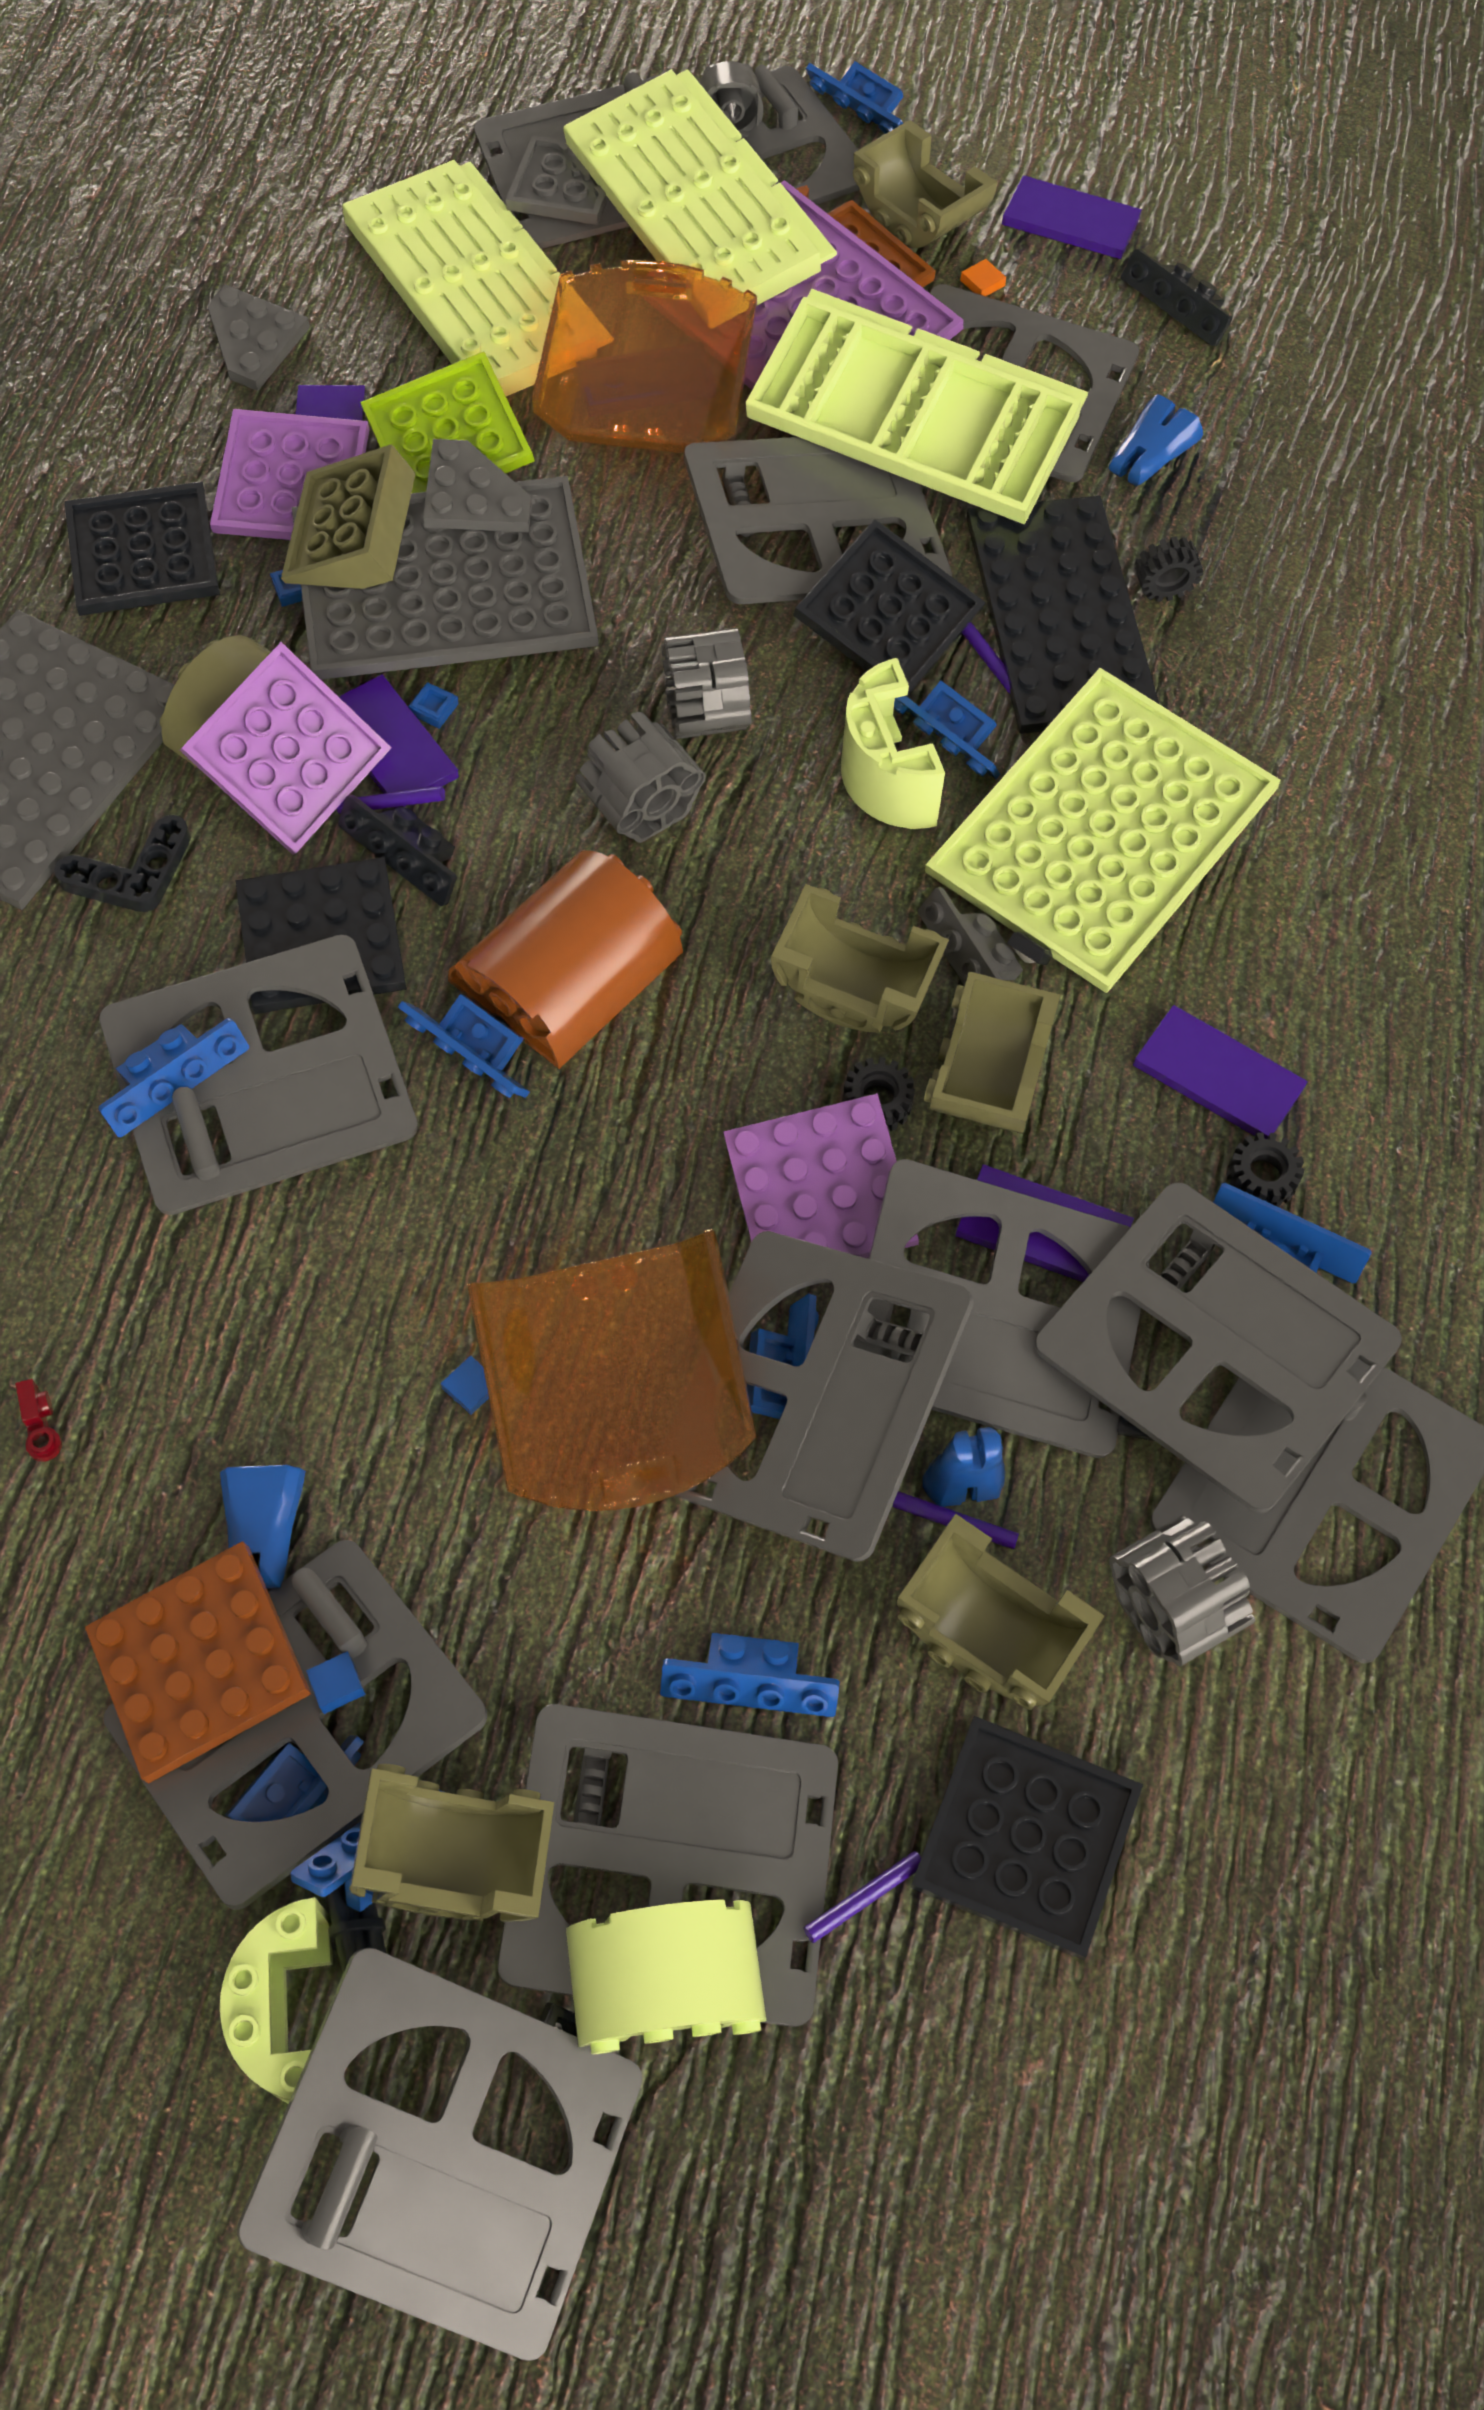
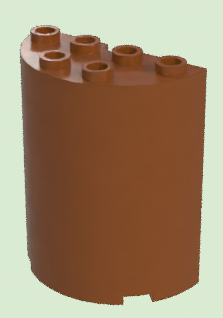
[448,850,683,1069]

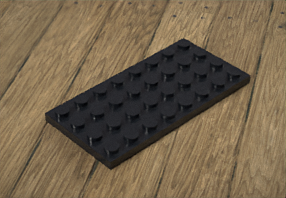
[966,496,1160,734]

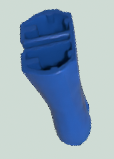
[1108,394,1203,487]
[922,1427,1006,1507]
[220,1465,306,1588]

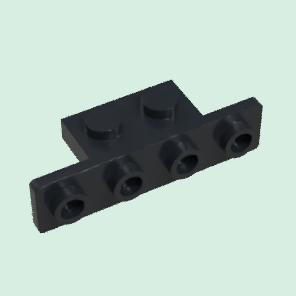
[1121,249,1232,346]
[338,795,457,906]

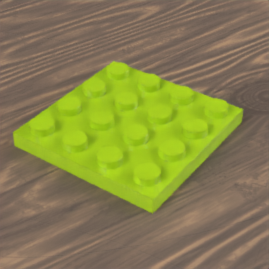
[360,351,535,494]

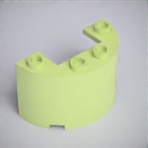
[841,658,945,829]
[220,1897,333,2104]
[566,1900,766,2054]

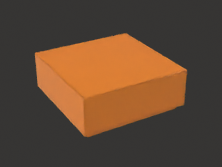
[960,259,1006,296]

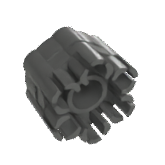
[661,628,751,739]
[575,712,706,843]
[1109,1515,1255,1667]

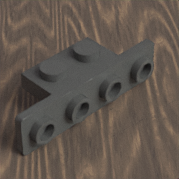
[918,887,1023,986]

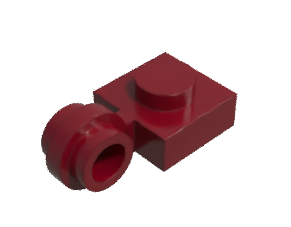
[15,1379,62,1462]

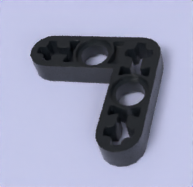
[54,815,191,912]

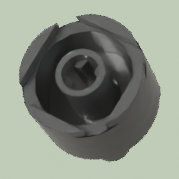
[700,61,763,140]

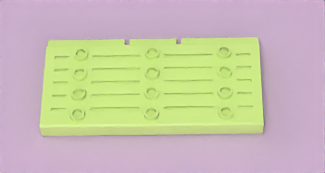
[563,69,837,330]
[342,160,614,396]
[746,289,1088,525]

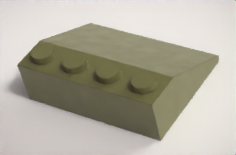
[281,444,416,589]

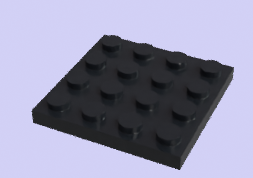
[64,481,220,616]
[793,519,986,697]
[235,857,407,1014]
[910,1716,1143,1960]

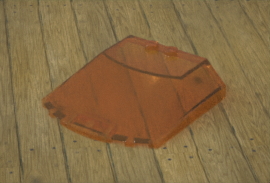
[532,260,757,453]
[468,1229,757,1511]

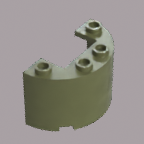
[853,120,997,248]
[160,635,271,770]
[771,884,949,1033]
[924,971,1060,1134]
[897,1514,1105,1710]
[349,1764,554,1922]

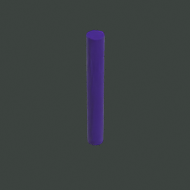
[962,622,1010,694]
[337,786,445,814]
[892,1491,1019,1550]
[803,1851,921,1943]

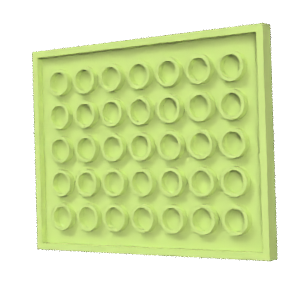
[925,668,1281,993]

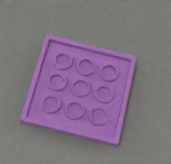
[210,409,370,540]
[180,642,392,855]
[723,1093,919,1258]

